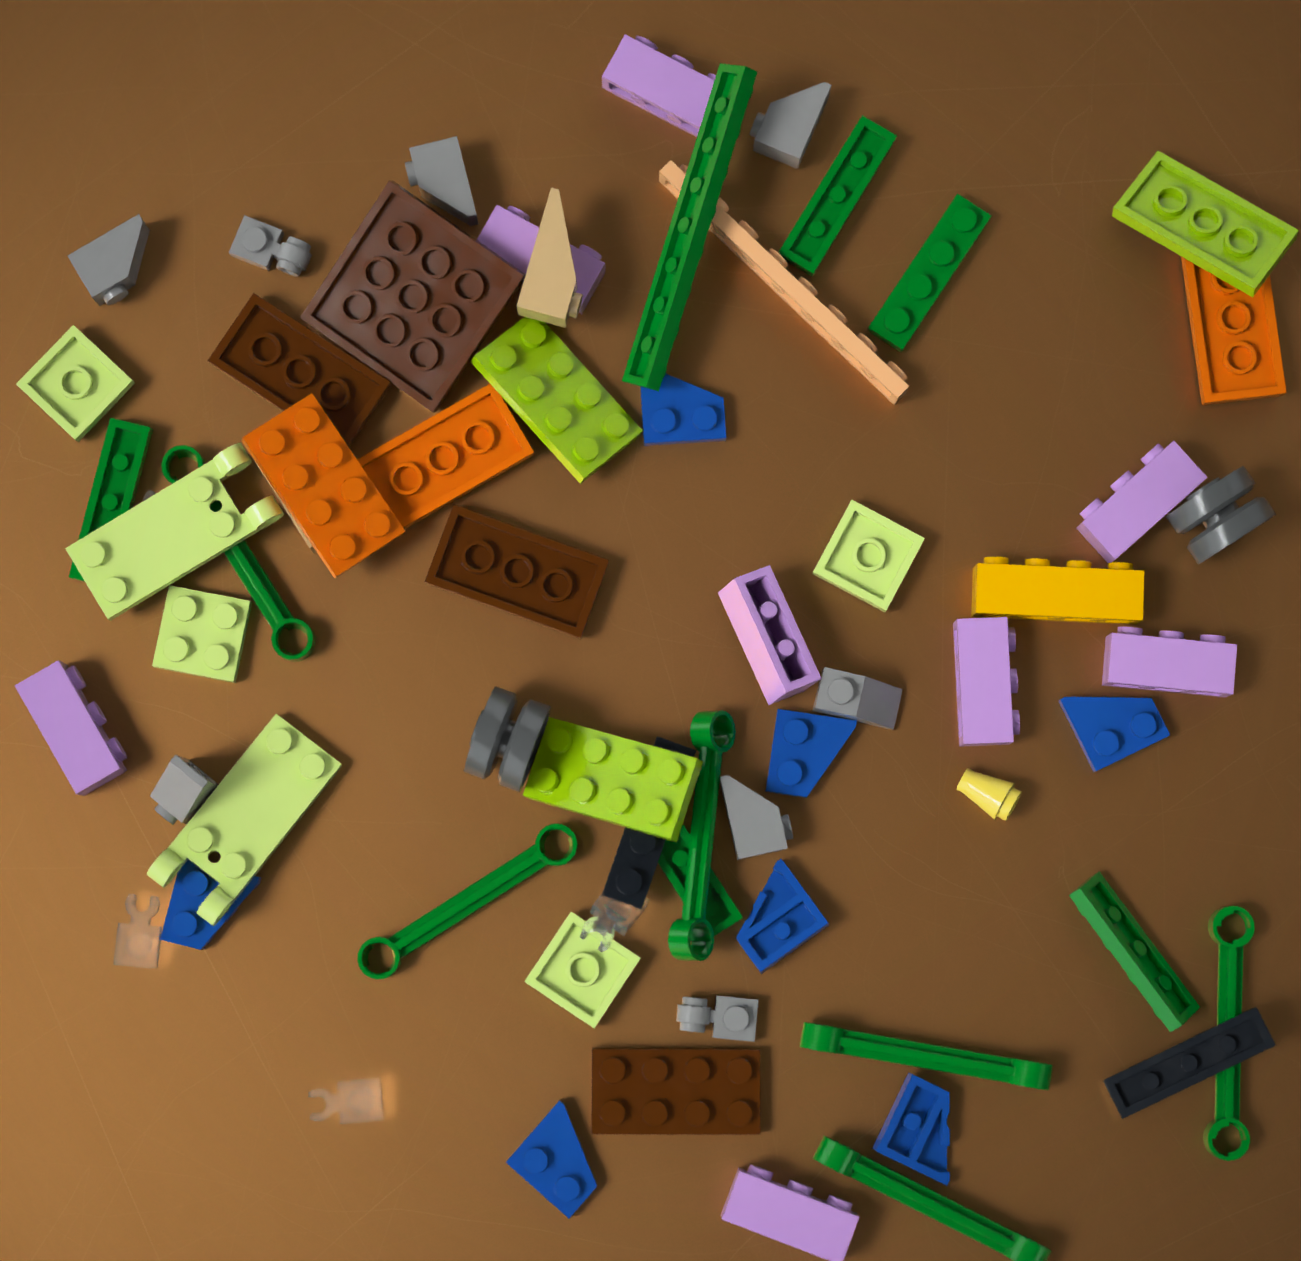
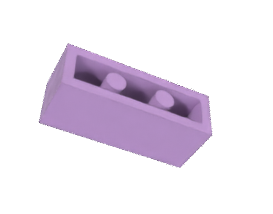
[602,34,716,137]
[477,205,606,314]
[1076,441,1208,563]
[718,565,822,705]
[953,617,1020,747]
[1102,627,1237,697]
[15,660,127,796]
[721,1164,859,1261]

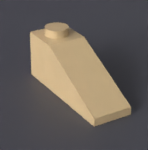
[517,187,583,328]

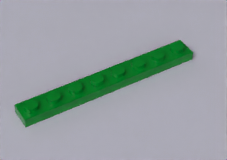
[622,63,757,392]

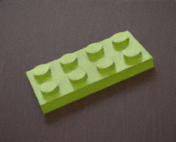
[1112,151,1299,297]
[471,317,643,484]
[522,717,703,842]

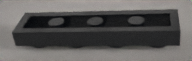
[601,736,697,910]
[1103,1007,1276,1119]

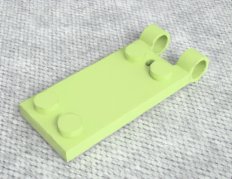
[65,443,284,621]
[147,714,342,926]

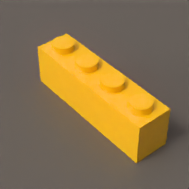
[971,557,1144,625]

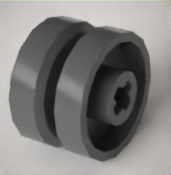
[1166,466,1276,565]
[464,686,551,792]

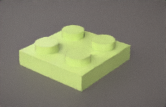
[16,325,135,442]
[812,500,925,612]
[152,585,252,683]
[524,912,641,1028]

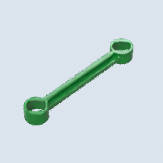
[161,445,316,662]
[668,711,736,961]
[357,824,578,979]
[1203,906,1255,1161]
[799,1022,1053,1090]
[813,1135,1052,1261]

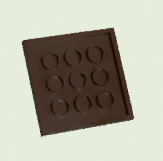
[300,180,526,412]

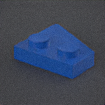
[640,374,726,446]
[1058,697,1170,772]
[765,709,857,798]
[736,858,829,974]
[160,860,261,950]
[872,1072,950,1185]
[506,1100,597,1218]

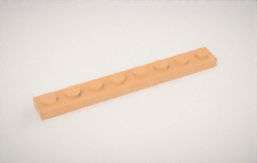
[659,160,909,405]

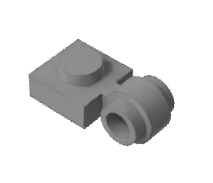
[229,215,312,277]
[676,995,758,1042]

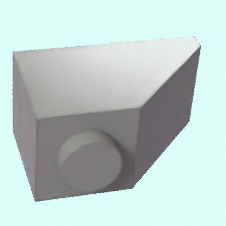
[749,82,832,169]
[404,136,479,226]
[68,214,150,306]
[812,667,903,730]
[150,755,219,825]
[720,775,793,860]

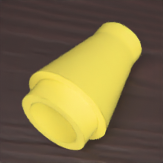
[956,768,1022,821]

